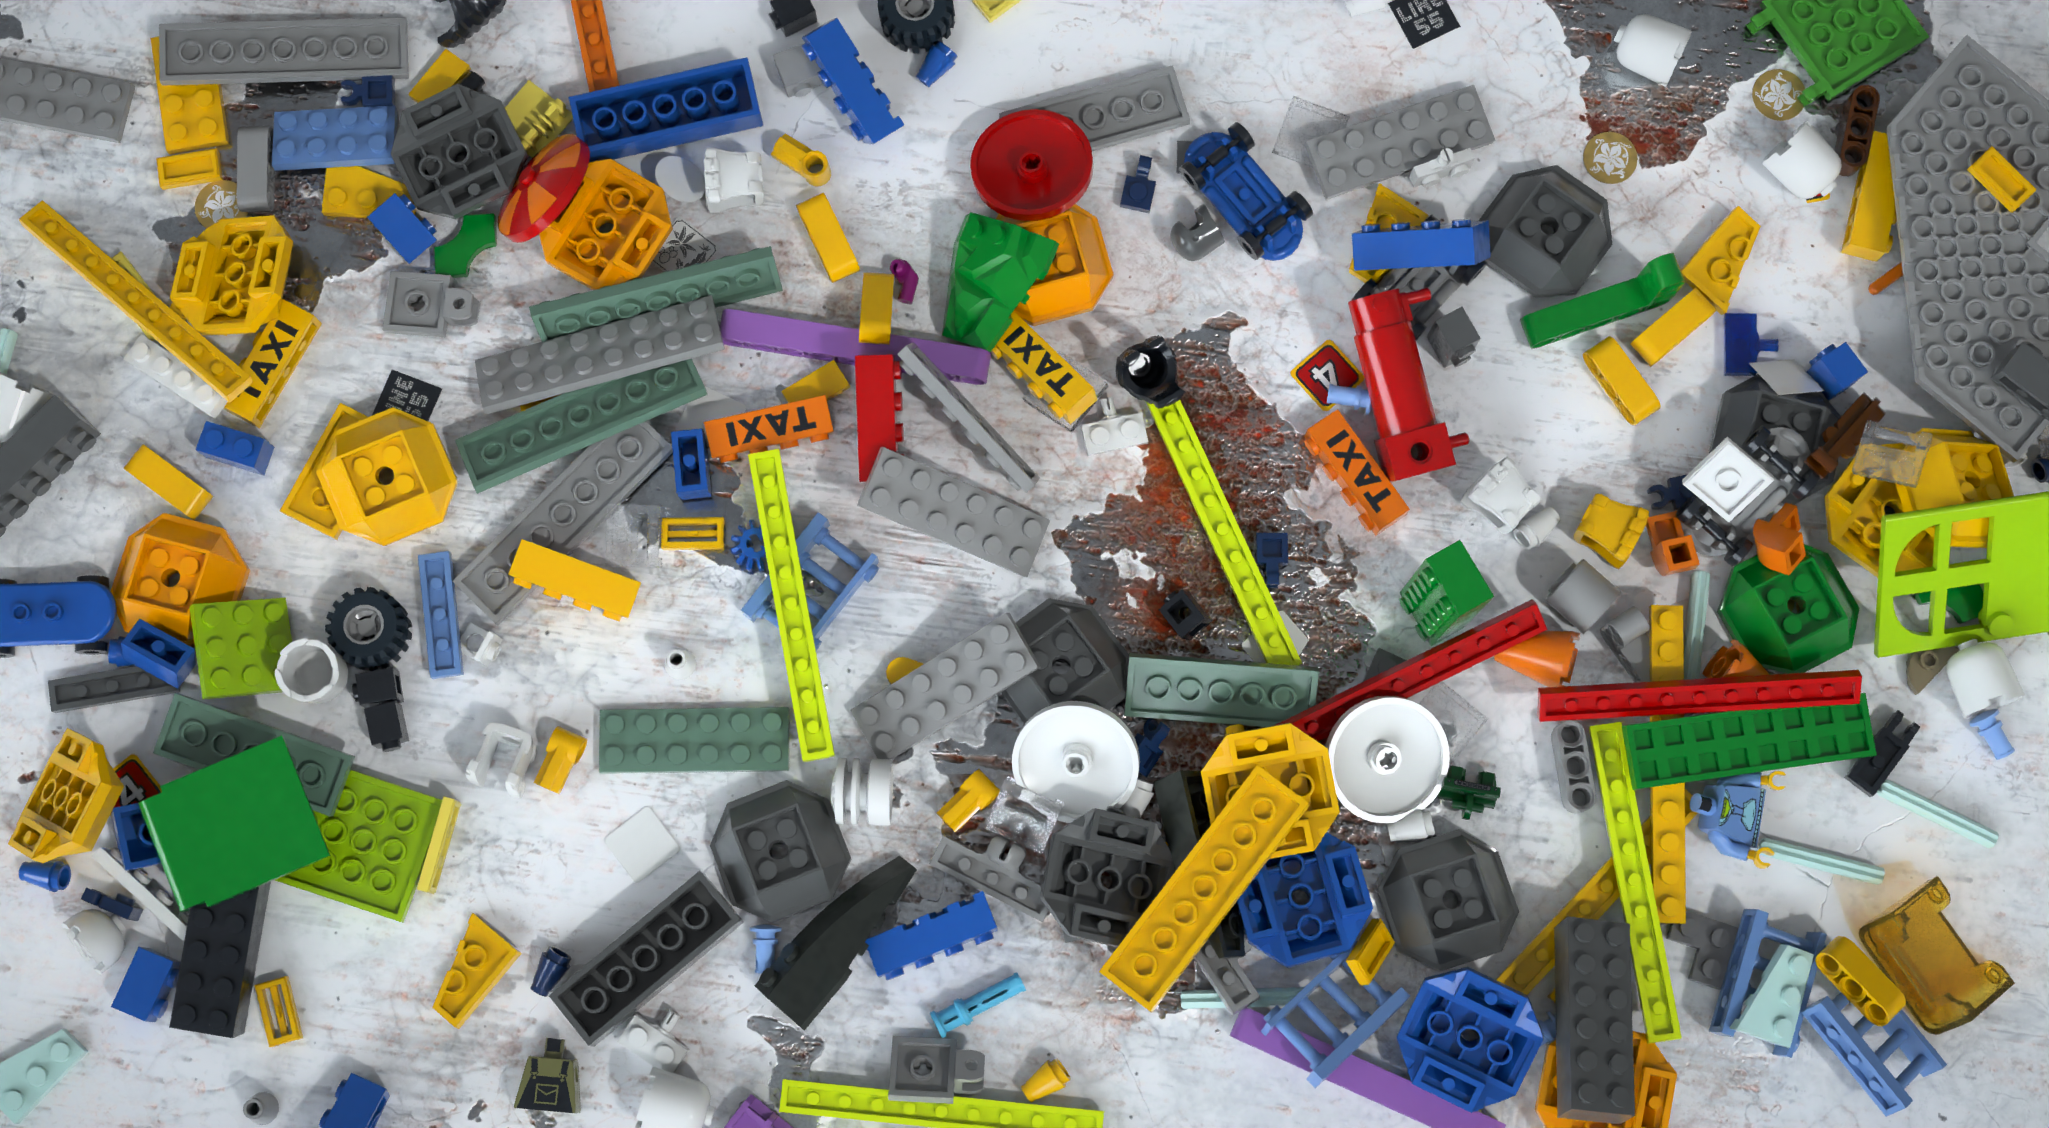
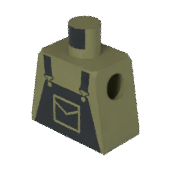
[514,1038,581,1113]

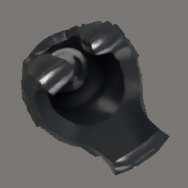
[435,0,507,48]
[1115,335,1186,409]

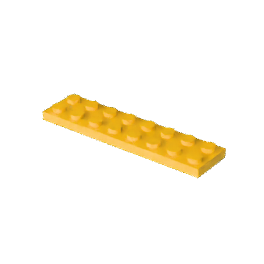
[1099,765,1310,1013]

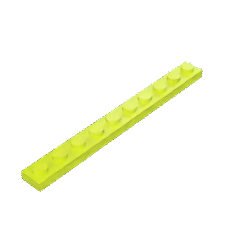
[1145,400,1302,666]
[748,449,835,762]
[1588,722,1682,1044]
[779,1079,1104,1128]

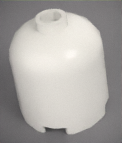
[1614,14,1692,87]
[1762,121,1842,199]
[0,372,53,447]
[274,638,348,703]
[1946,639,2025,718]
[635,1067,716,1128]

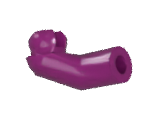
[890,259,919,304]

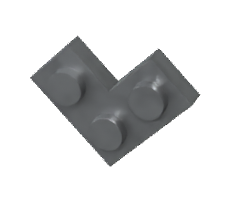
[1666,911,1738,990]

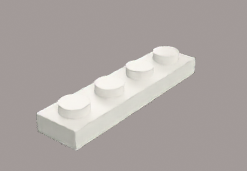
[124,334,228,419]
[92,847,189,941]

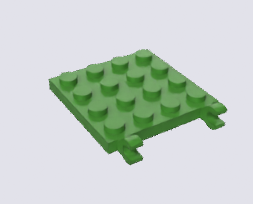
[1745,0,1929,107]

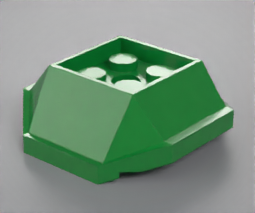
[1717,544,1860,674]

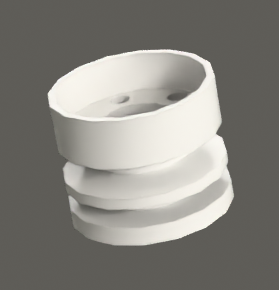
[831,758,893,826]

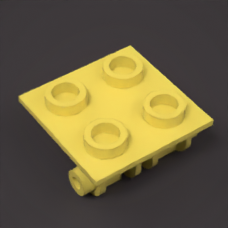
[505,80,573,158]

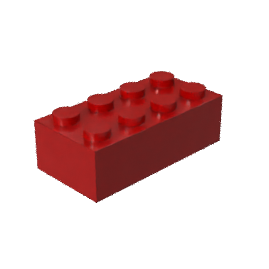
[855,354,904,482]

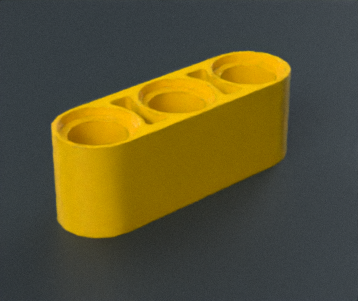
[796,192,860,283]
[859,272,894,345]
[1630,287,1717,367]
[1583,336,1661,426]
[123,444,214,521]
[1815,936,1906,1026]

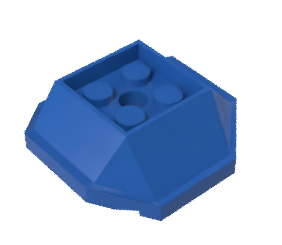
[1236,832,1373,968]
[1397,967,1544,1113]

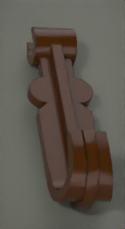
[1804,392,1886,479]

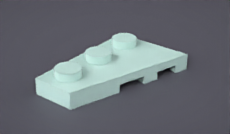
[1730,944,1814,1048]
[0,1029,88,1124]

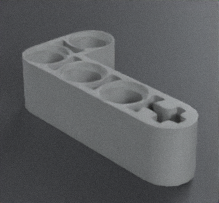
[1600,606,1696,717]

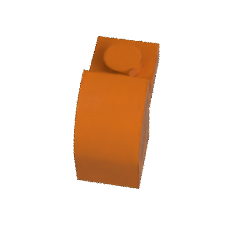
[1753,503,1806,576]
[1646,511,1700,576]

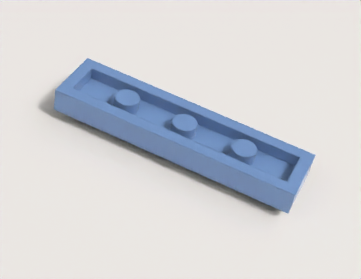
[418,551,464,679]

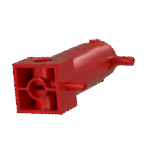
[1348,288,1470,481]

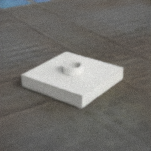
[1682,437,1775,522]

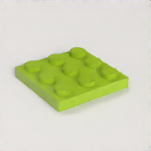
[189,598,292,699]

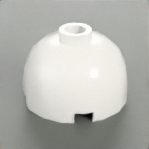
[62,909,125,974]

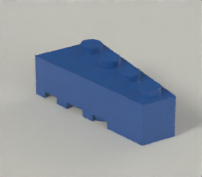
[802,18,904,144]
[1352,219,1491,271]
[865,891,998,981]

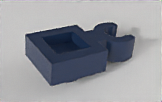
[341,75,395,107]
[1647,474,1694,510]
[81,888,143,921]

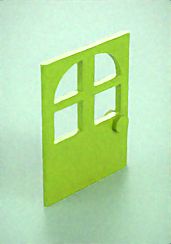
[1874,491,2049,658]

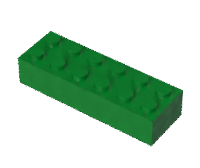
[1399,540,1494,646]

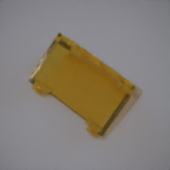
[1858,876,2015,1035]

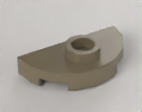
[1906,646,1960,695]

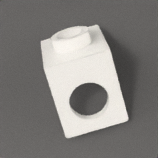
[460,622,502,667]

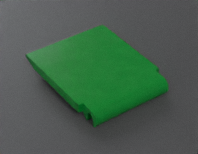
[138,736,331,912]

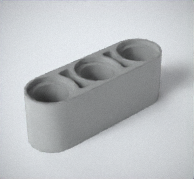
[237,126,275,212]
[1551,720,1596,814]

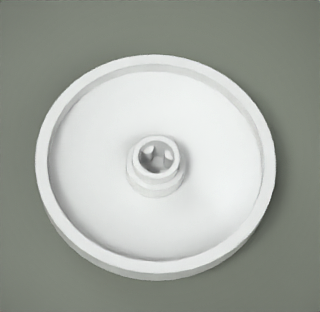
[1325,696,1449,823]
[1012,701,1140,823]

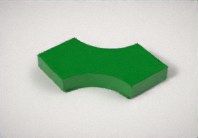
[434,213,497,278]
[1914,584,1984,624]

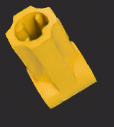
[771,133,831,187]
[534,726,587,794]
[937,769,1001,833]

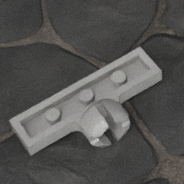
[929,835,1049,922]
[1194,932,1260,1016]

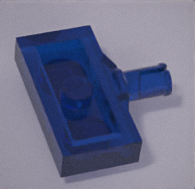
[1723,313,1779,376]

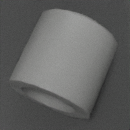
[1546,559,1622,634]

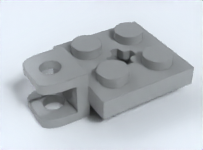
[382,271,480,338]
[888,1036,985,1104]

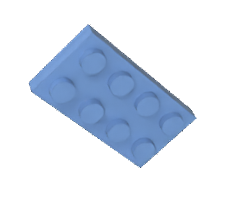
[272,105,398,171]

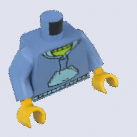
[1689,771,1786,869]

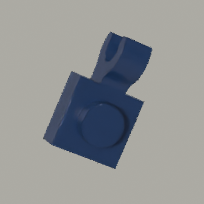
[1120,155,1156,213]
[1255,533,1288,589]
[1135,718,1170,778]

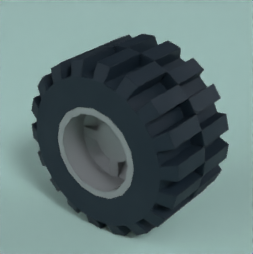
[878,0,955,53]
[325,587,412,671]

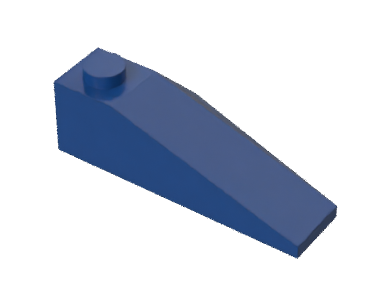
[111,803,161,871]

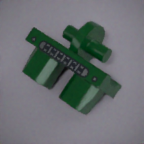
[1438,765,1501,820]

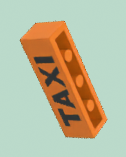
[704,395,834,463]
[1304,409,1410,536]

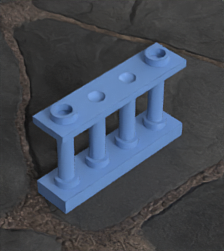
[741,512,879,651]
[1709,909,1827,1058]
[1261,940,1410,1089]
[1801,992,1947,1117]

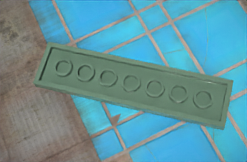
[529,246,783,342]
[455,359,708,494]

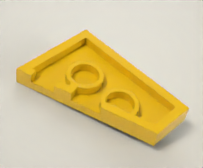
[322,166,416,218]
[1349,183,1429,283]
[1681,206,1761,315]
[432,913,522,1029]

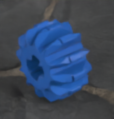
[730,519,767,572]

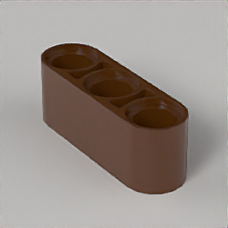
[1834,85,1880,177]

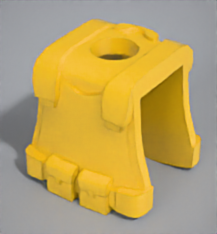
[1573,494,1649,570]

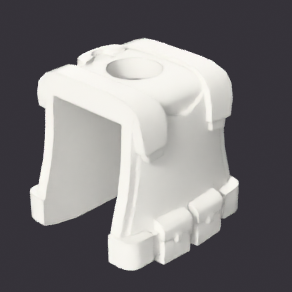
[704,147,764,214]
[1460,457,1541,534]
[465,722,537,799]

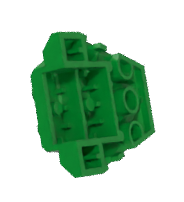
[942,212,1059,352]

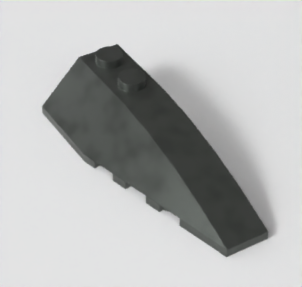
[1153,770,1245,959]
[754,856,917,1031]

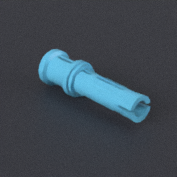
[930,972,1026,1038]

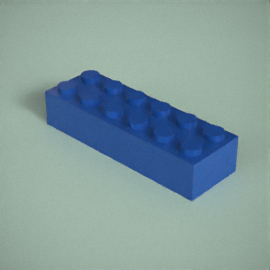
[569,57,764,163]

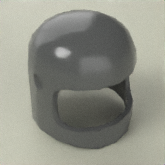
[1170,204,1225,261]

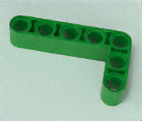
[1520,253,1685,349]

